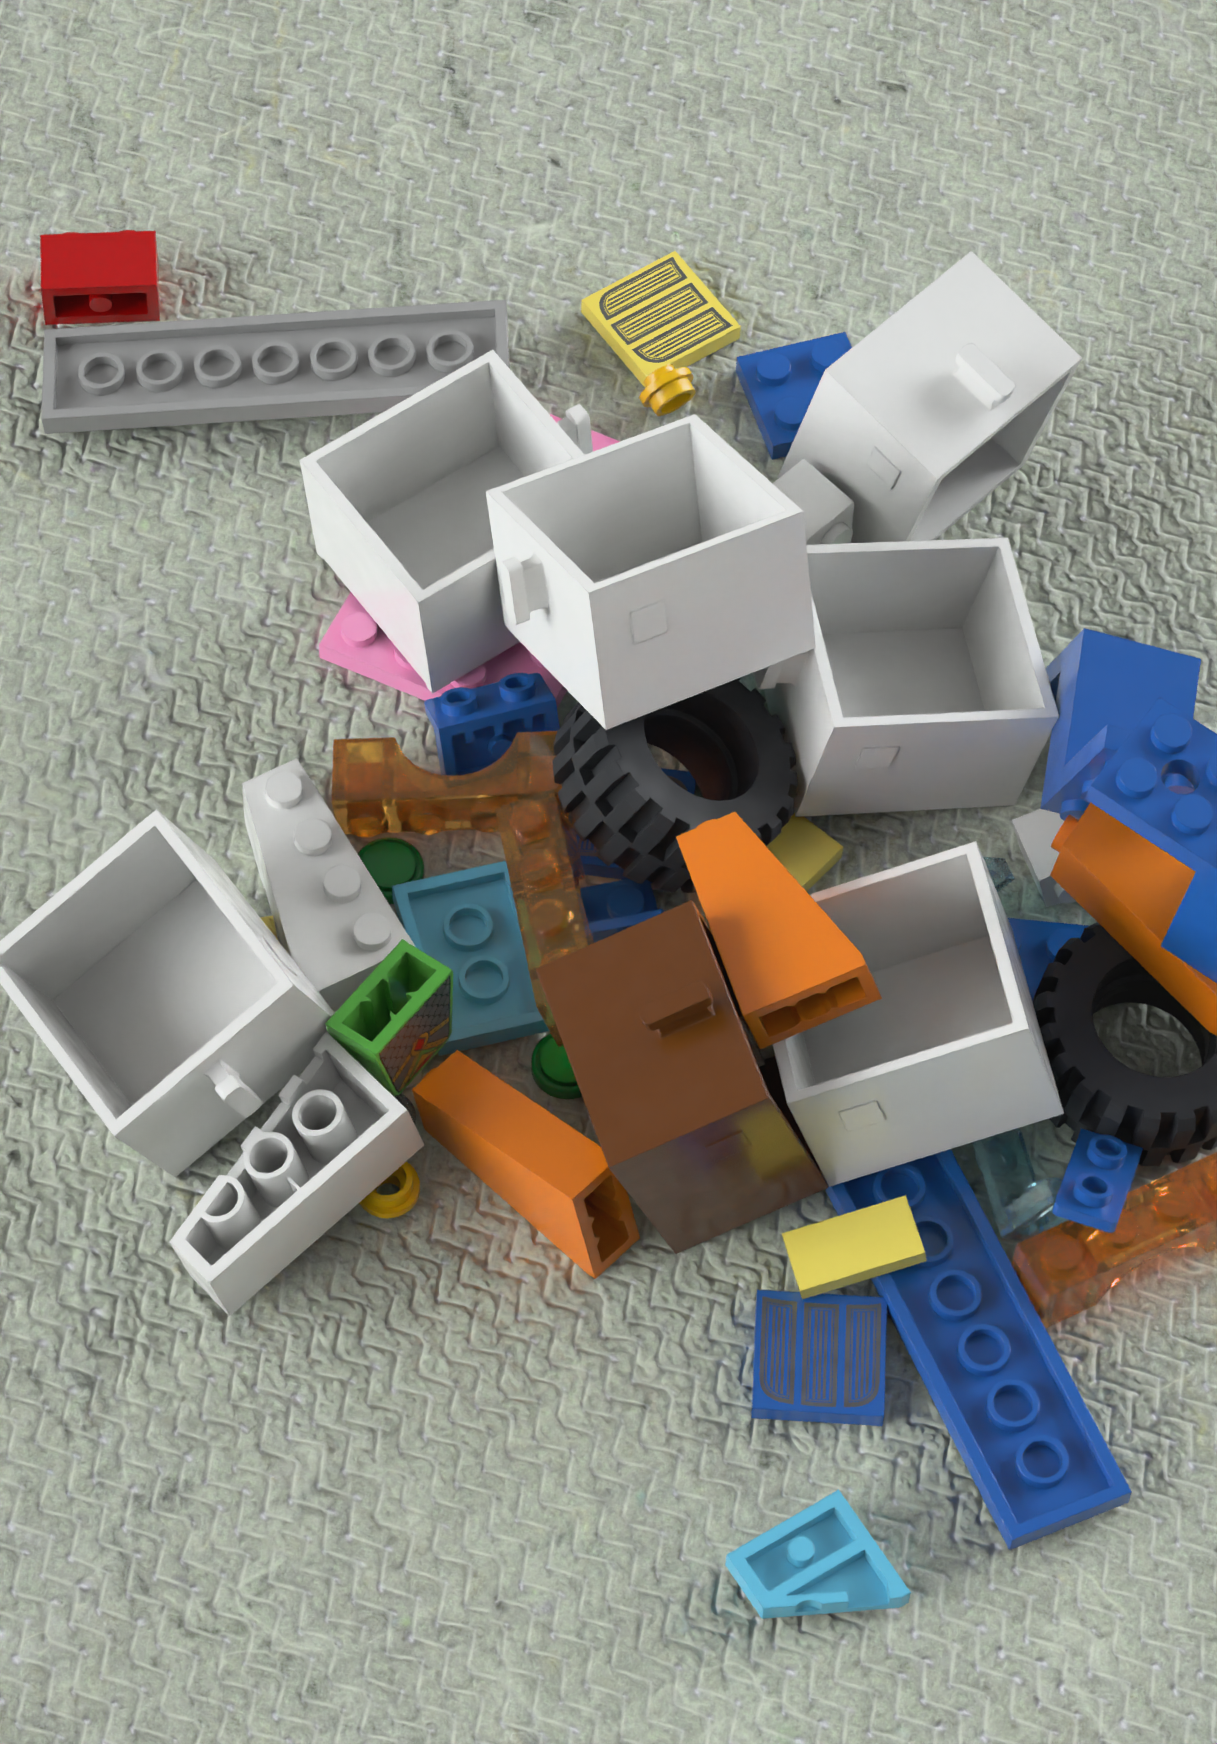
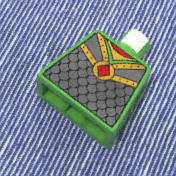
[325,939,453,1096]

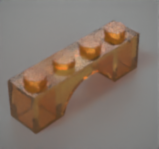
[331,731,576,837]
[495,789,594,1047]
[1012,1152,1217,1328]

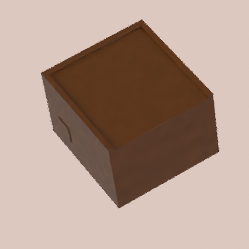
[536,900,829,1254]

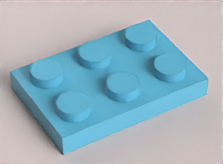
[392,859,557,1056]

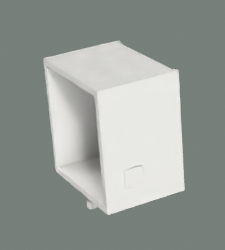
[777,251,1082,543]
[300,350,593,694]
[486,414,816,730]
[755,538,1059,817]
[0,809,335,1178]
[739,841,1064,1187]

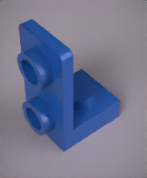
[1052,1128,1143,1233]

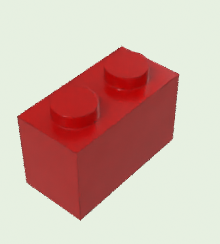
[40,230,160,325]

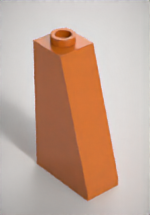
[1050,802,1217,1036]
[676,812,882,1049]
[412,1050,640,1279]

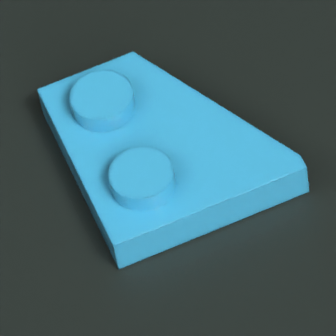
[725,1490,911,1619]

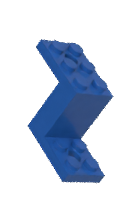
[1040,628,1201,821]
[1085,697,1217,983]

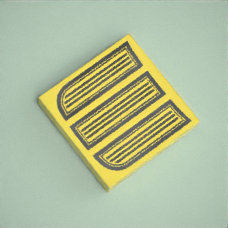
[581,251,741,388]

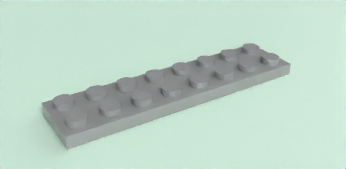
[41,300,510,434]

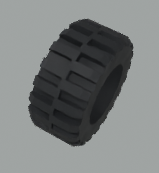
[552,677,798,893]
[1032,922,1217,1166]

